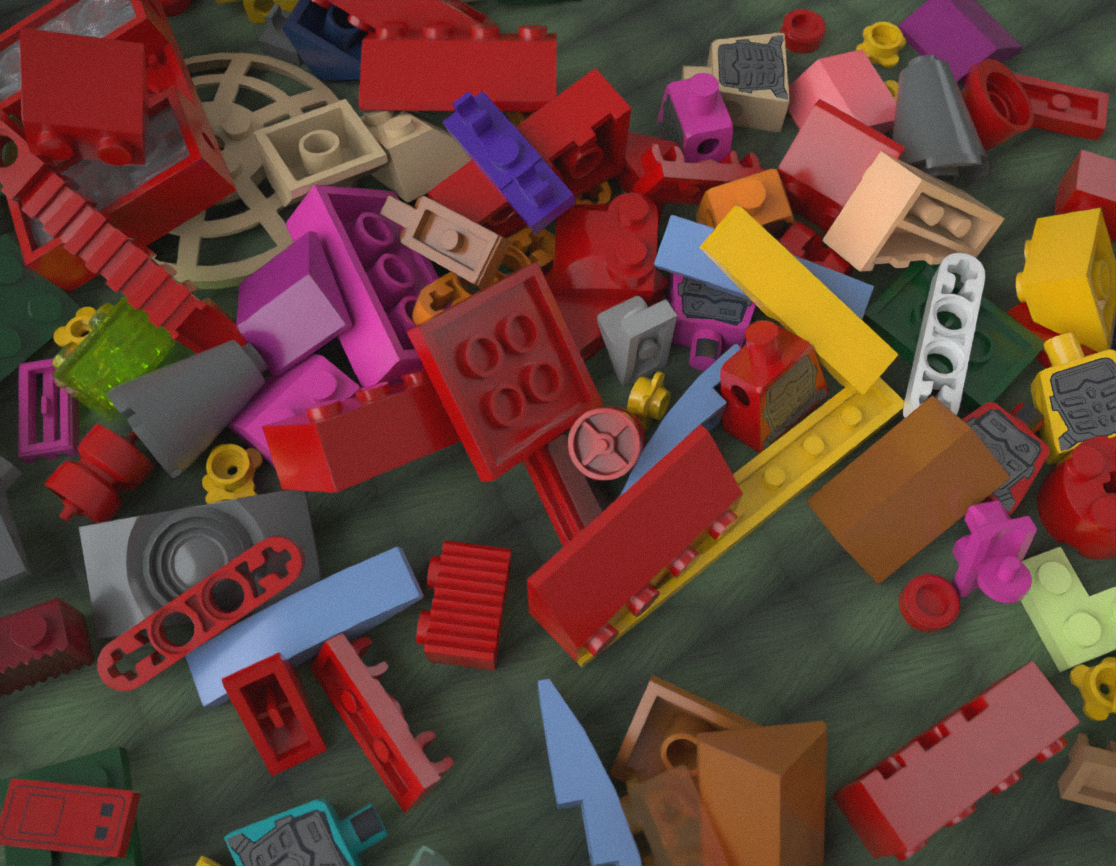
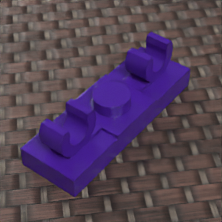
[443,91,576,234]

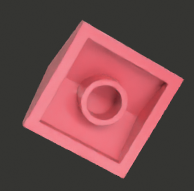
[787,50,896,134]

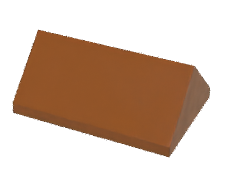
[806,396,1011,585]
[609,675,763,819]
[697,721,827,866]

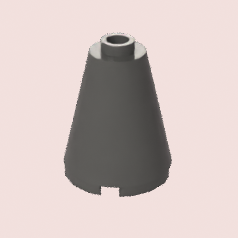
[892,55,990,188]
[105,340,268,480]

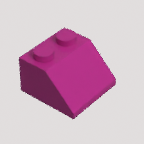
[227,354,361,468]

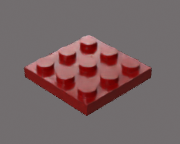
[406,262,603,482]

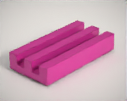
[18,356,79,464]

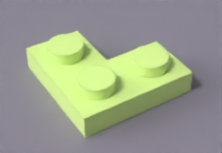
[1021,546,1116,672]

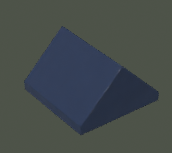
[282,0,375,80]

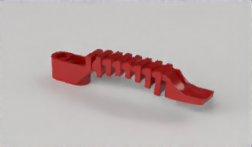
[0,109,264,374]

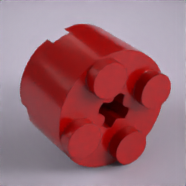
[1037,435,1116,560]

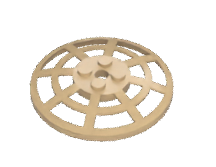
[153,53,358,289]

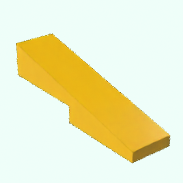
[699,206,899,395]

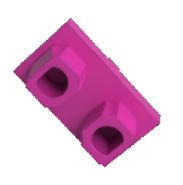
[952,501,1037,603]

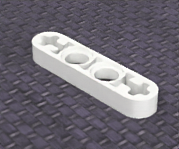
[903,252,985,418]

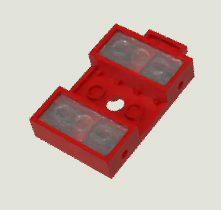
[0,0,237,293]

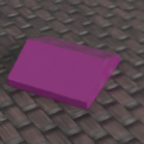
[898,0,1022,86]
[236,231,353,375]

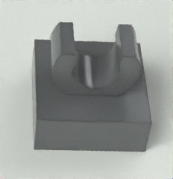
[258,4,304,66]

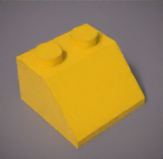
[1016,208,1116,352]

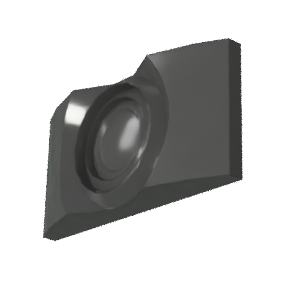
[79,490,323,639]

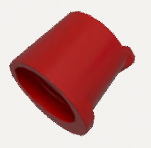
[961,58,1034,152]

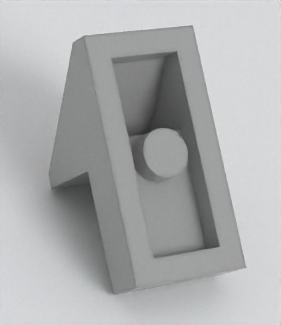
[597,296,677,387]

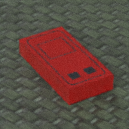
[0,778,141,858]

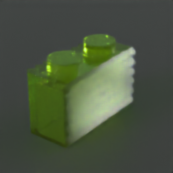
[52,296,176,423]

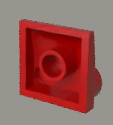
[551,192,658,302]

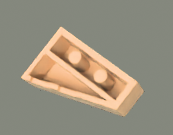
[822,151,1005,272]

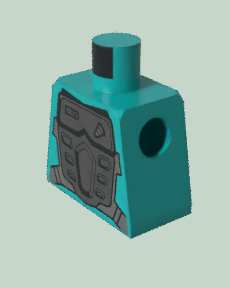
[224,798,388,866]

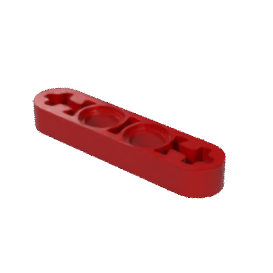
[97,535,305,691]

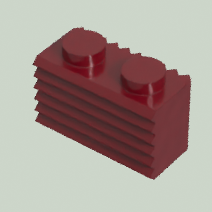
[0,597,94,697]

